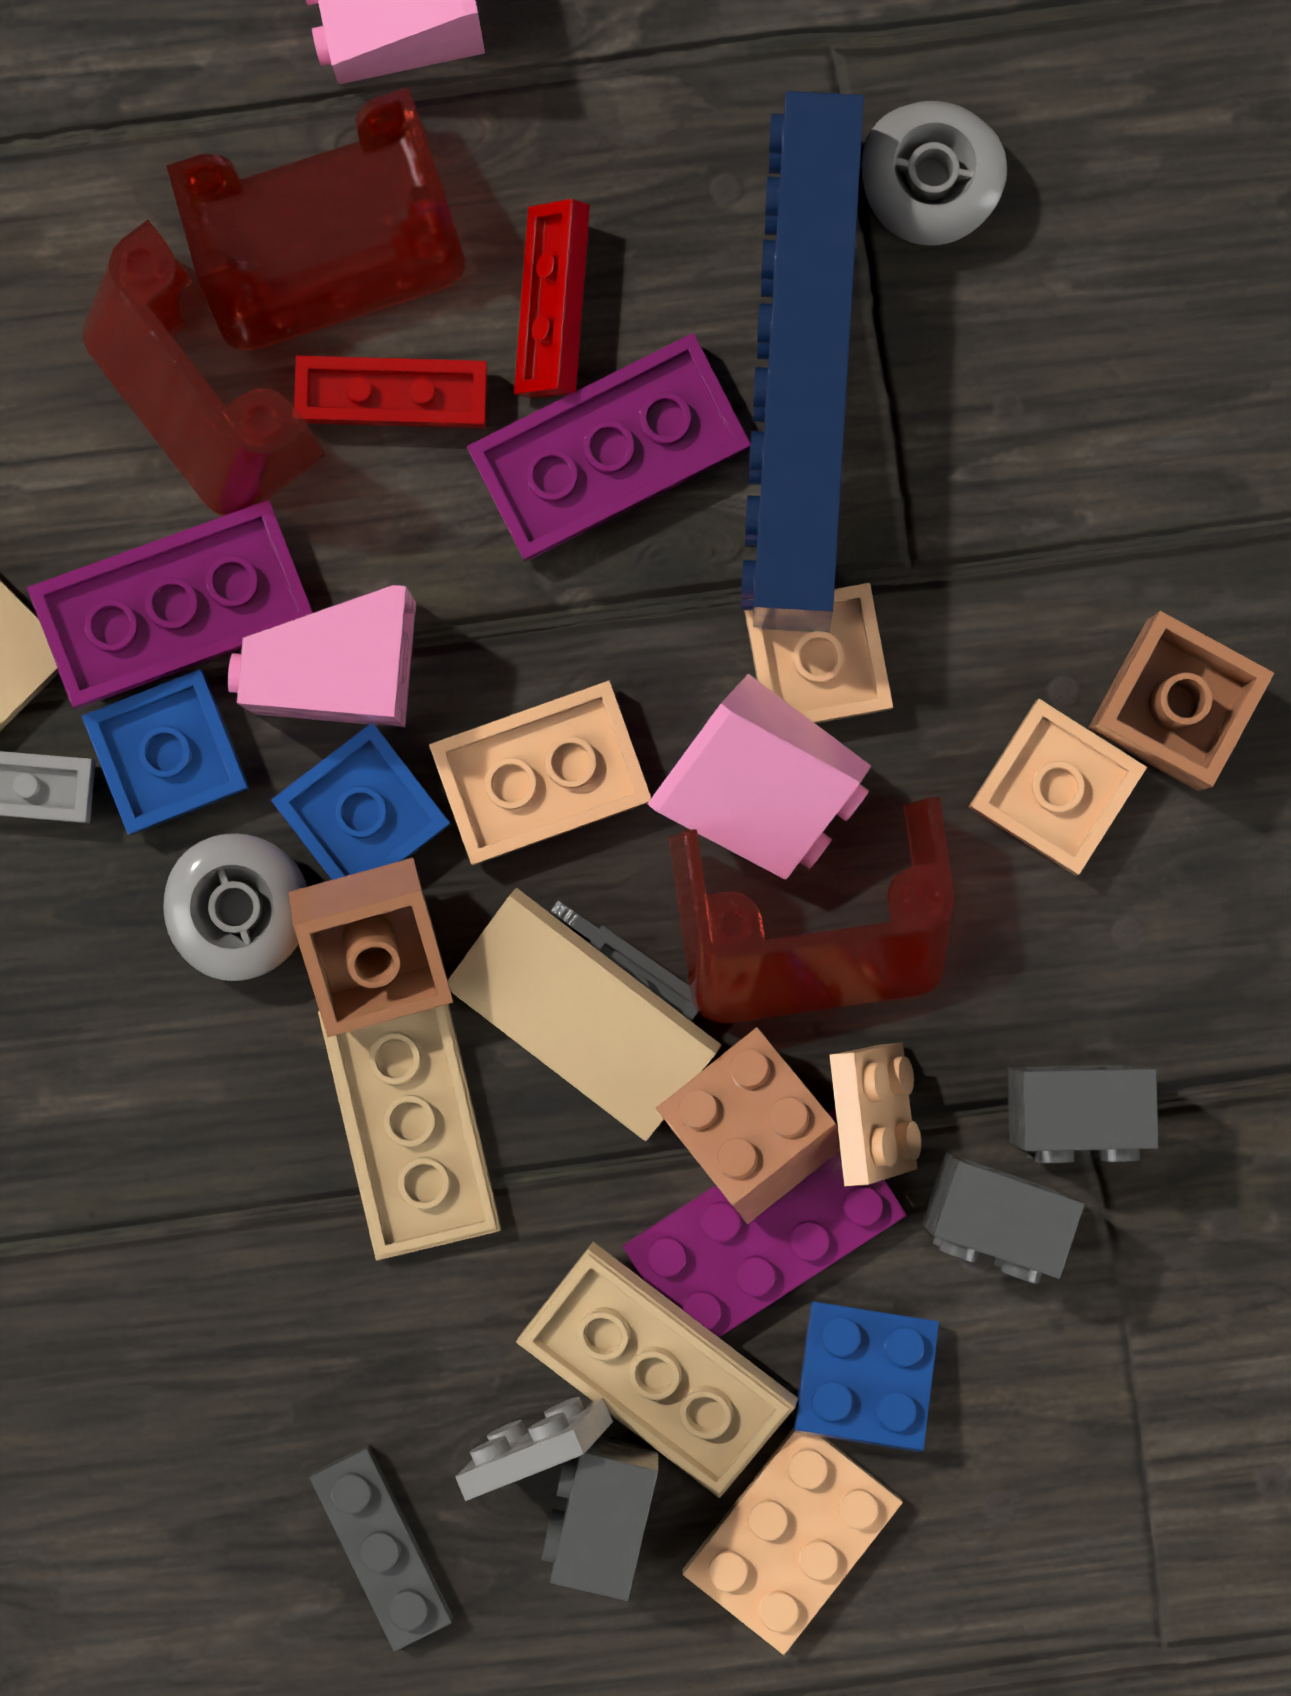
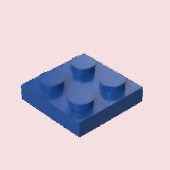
[82,669,250,835]
[271,722,451,880]
[793,1302,939,1452]

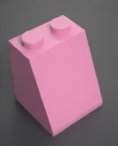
[306,0,485,85]
[228,585,416,728]
[647,674,871,880]

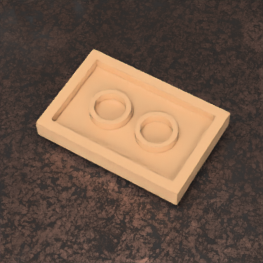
[429,681,651,865]
[682,1427,903,1655]

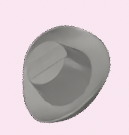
[861,101,1007,245]
[163,833,307,981]

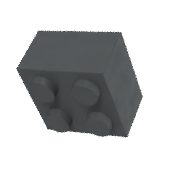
[1007,1064,1158,1163]
[922,1152,1085,1284]
[541,1435,658,1601]

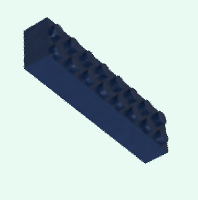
[741,91,864,633]

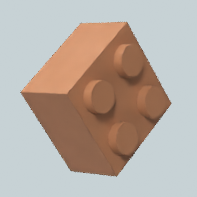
[1088,611,1274,791]
[288,858,453,1037]
[656,1027,840,1224]

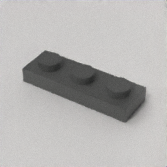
[309,1445,453,1652]

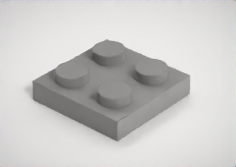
[455,1397,613,1501]

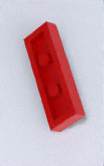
[514,198,590,399]
[294,355,488,429]

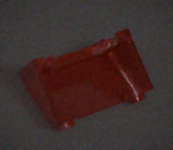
[166,87,465,350]
[82,220,326,516]

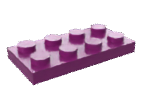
[467,332,750,562]
[26,500,313,710]
[622,1107,907,1337]

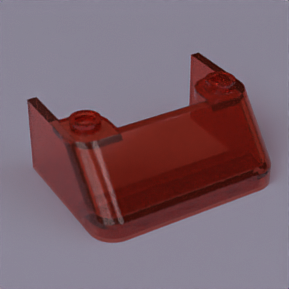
[669,796,954,1023]

